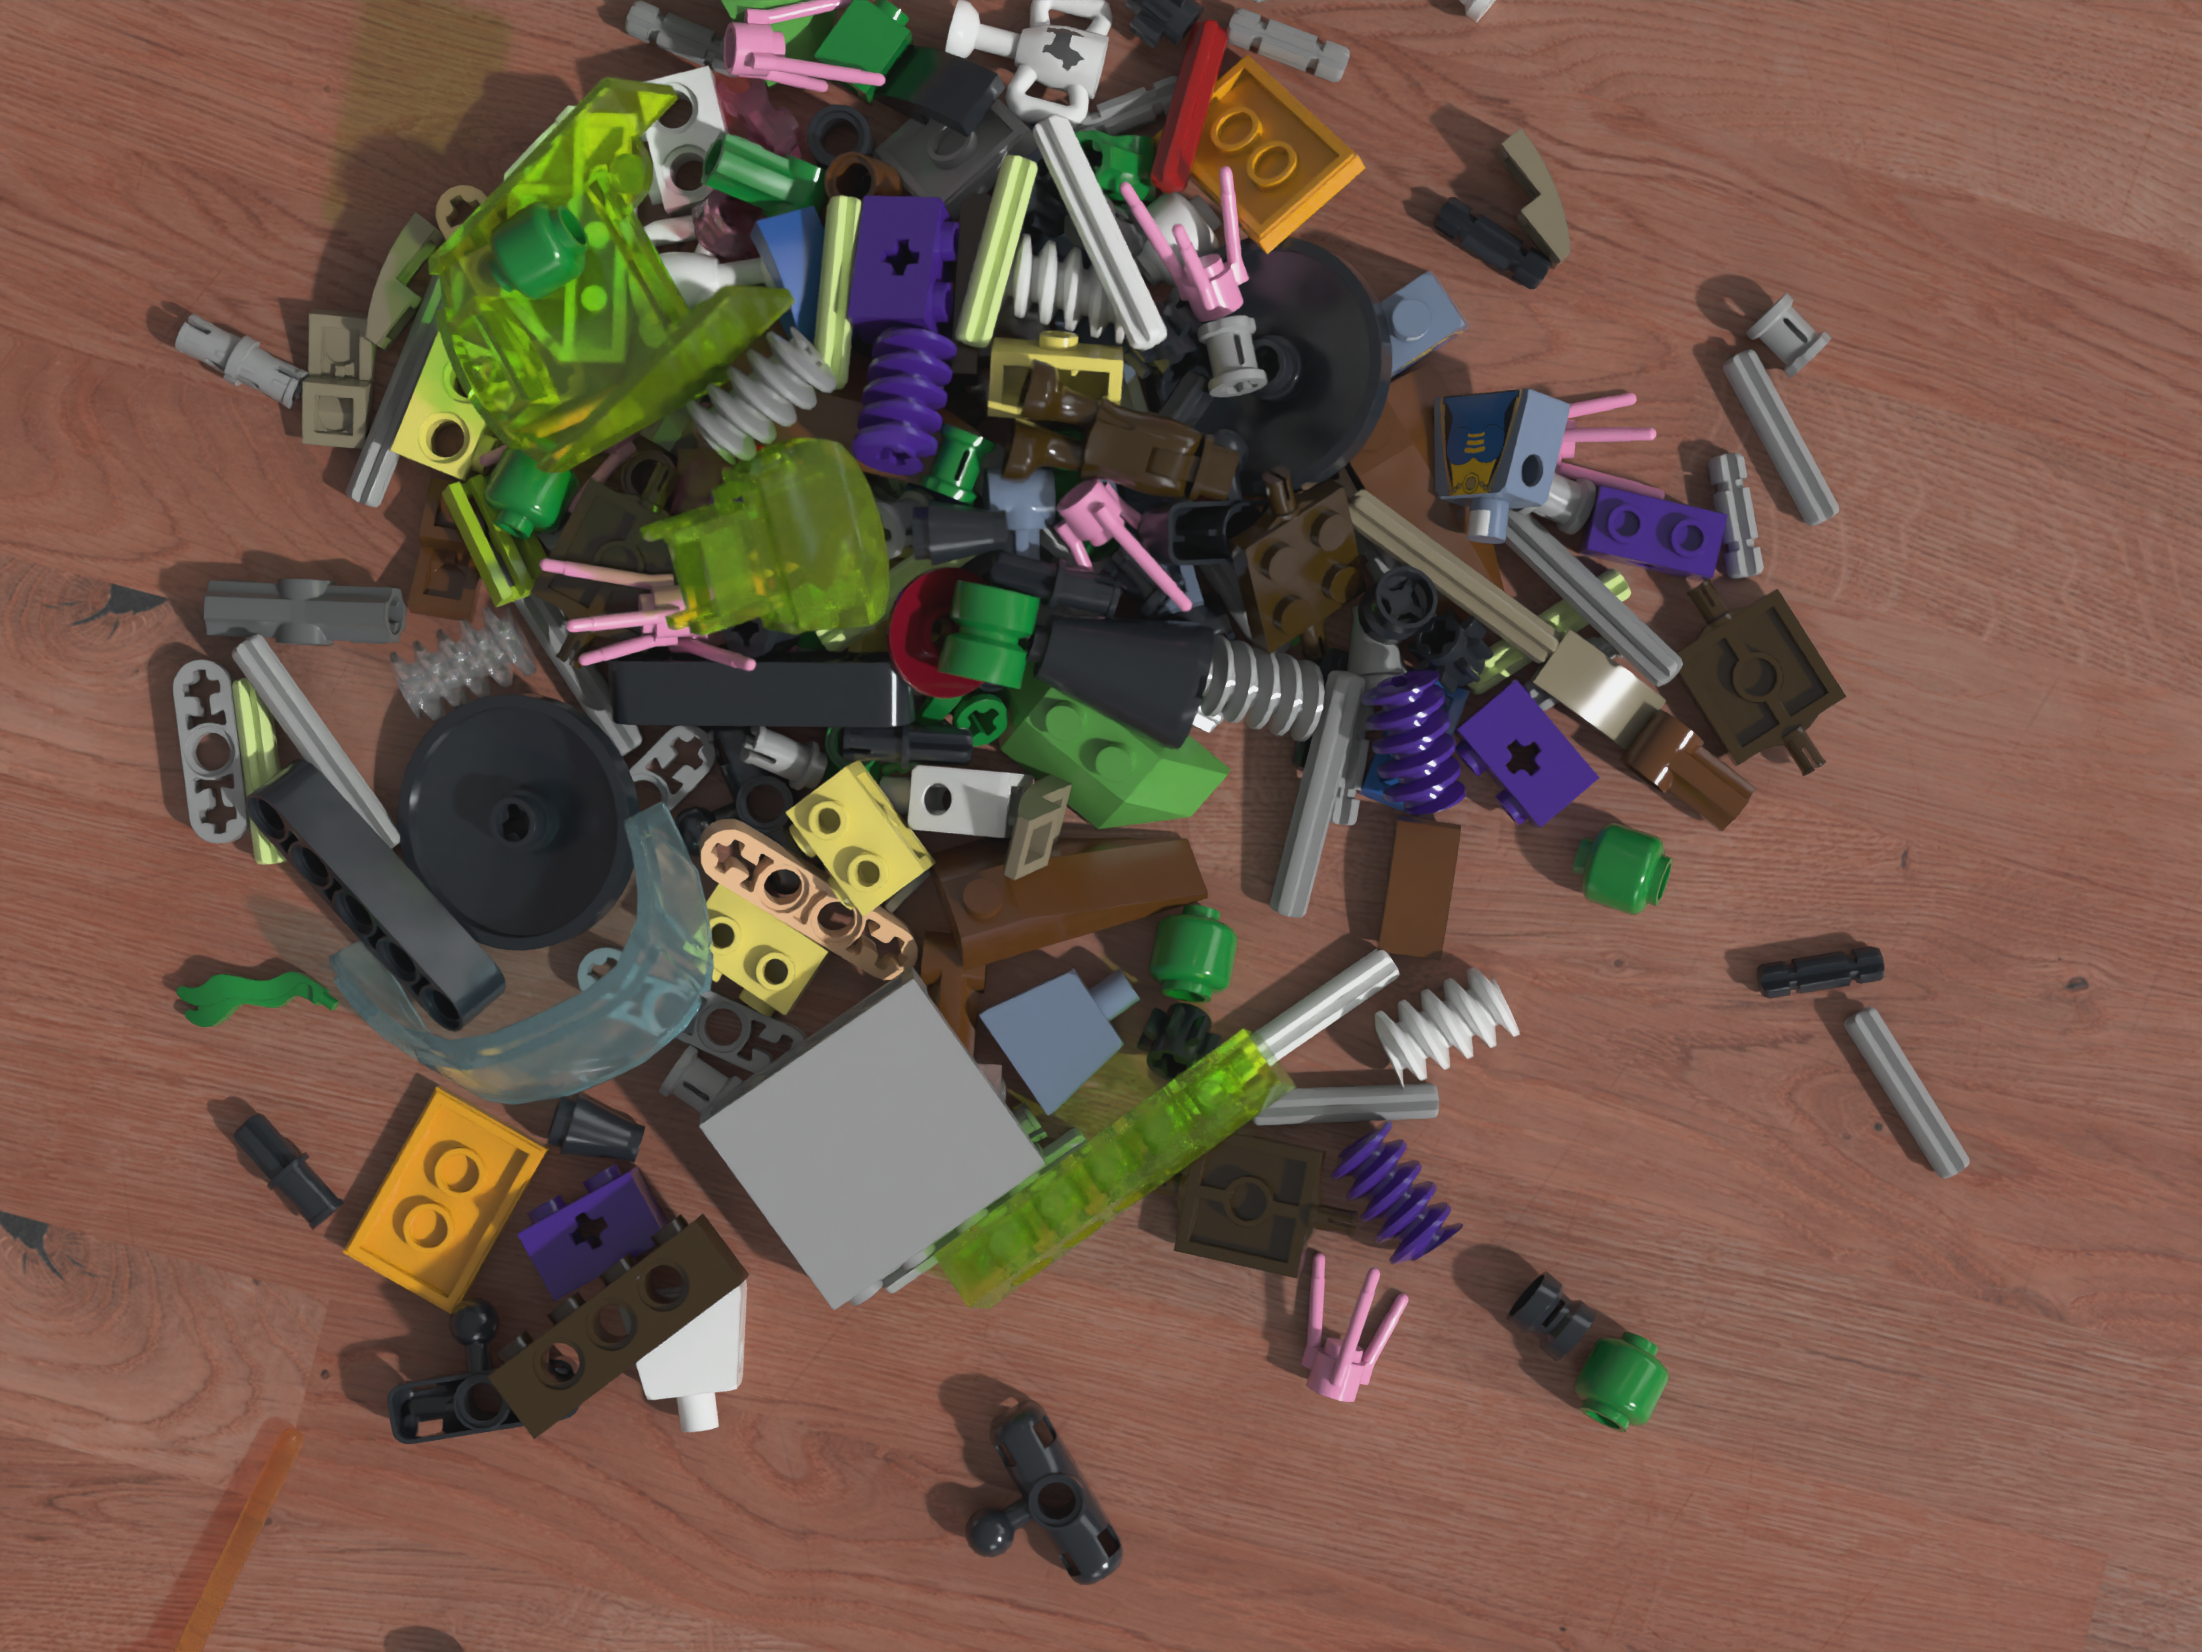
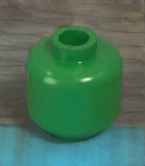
[488,201,590,300]
[484,439,580,540]
[1573,823,1673,915]
[1149,905,1238,1003]
[1574,1331,1669,1432]

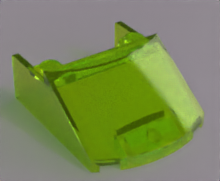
[428,77,795,473]

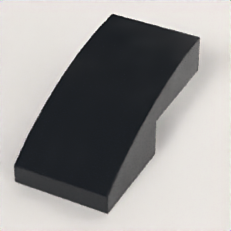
[873,45,1005,137]

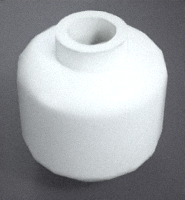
[1134,192,1221,287]

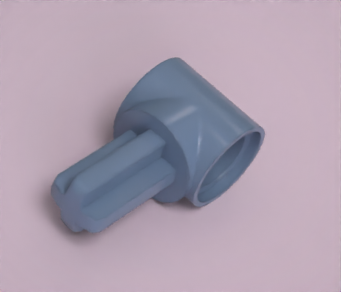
[983,467,1055,593]

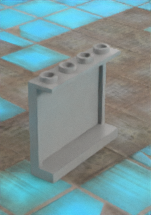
[699,966,1046,1311]

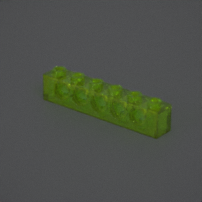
[933,1028,1297,1309]

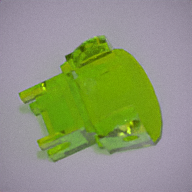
[640,437,890,636]

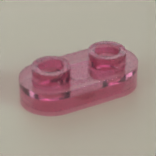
[692,189,770,260]

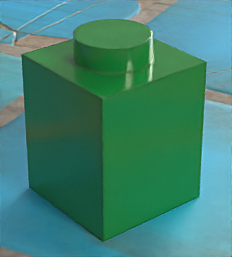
[813,0,914,105]

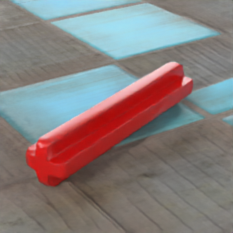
[1150,19,1228,194]

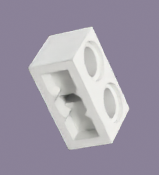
[628,66,743,218]

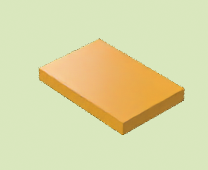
[1153,54,1365,254]
[343,1085,550,1314]

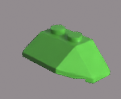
[996,639,1231,829]

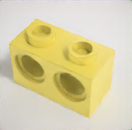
[390,331,523,482]

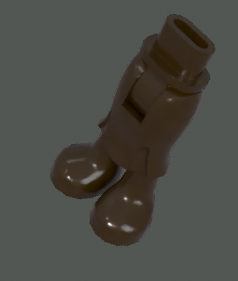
[1000,359,1240,501]

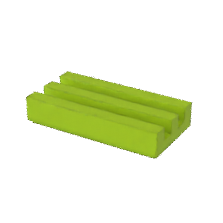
[442,470,547,607]

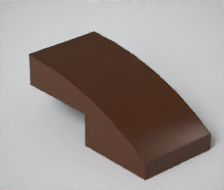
[407,477,490,623]
[1377,816,1461,961]

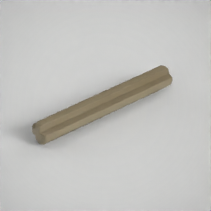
[1348,489,1561,664]

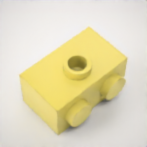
[988,331,1124,421]

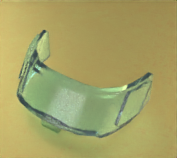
[329,802,714,1105]

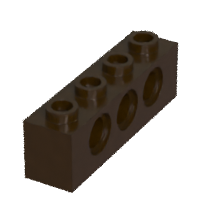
[487,1214,749,1439]

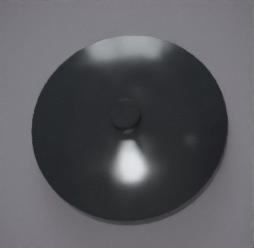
[1146,236,1392,497]
[398,693,641,951]

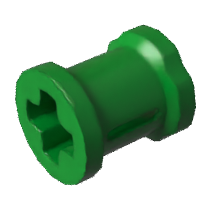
[919,422,997,505]
[949,687,1009,746]

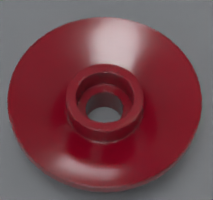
[886,567,991,698]

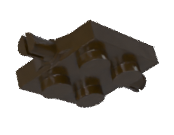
[530,461,707,669]
[1229,467,1367,660]
[1675,579,1846,776]
[1141,1125,1358,1278]

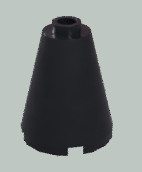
[1025,614,1214,750]

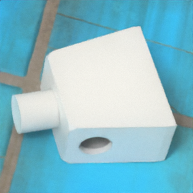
[879,765,1034,838]
[619,1279,747,1432]

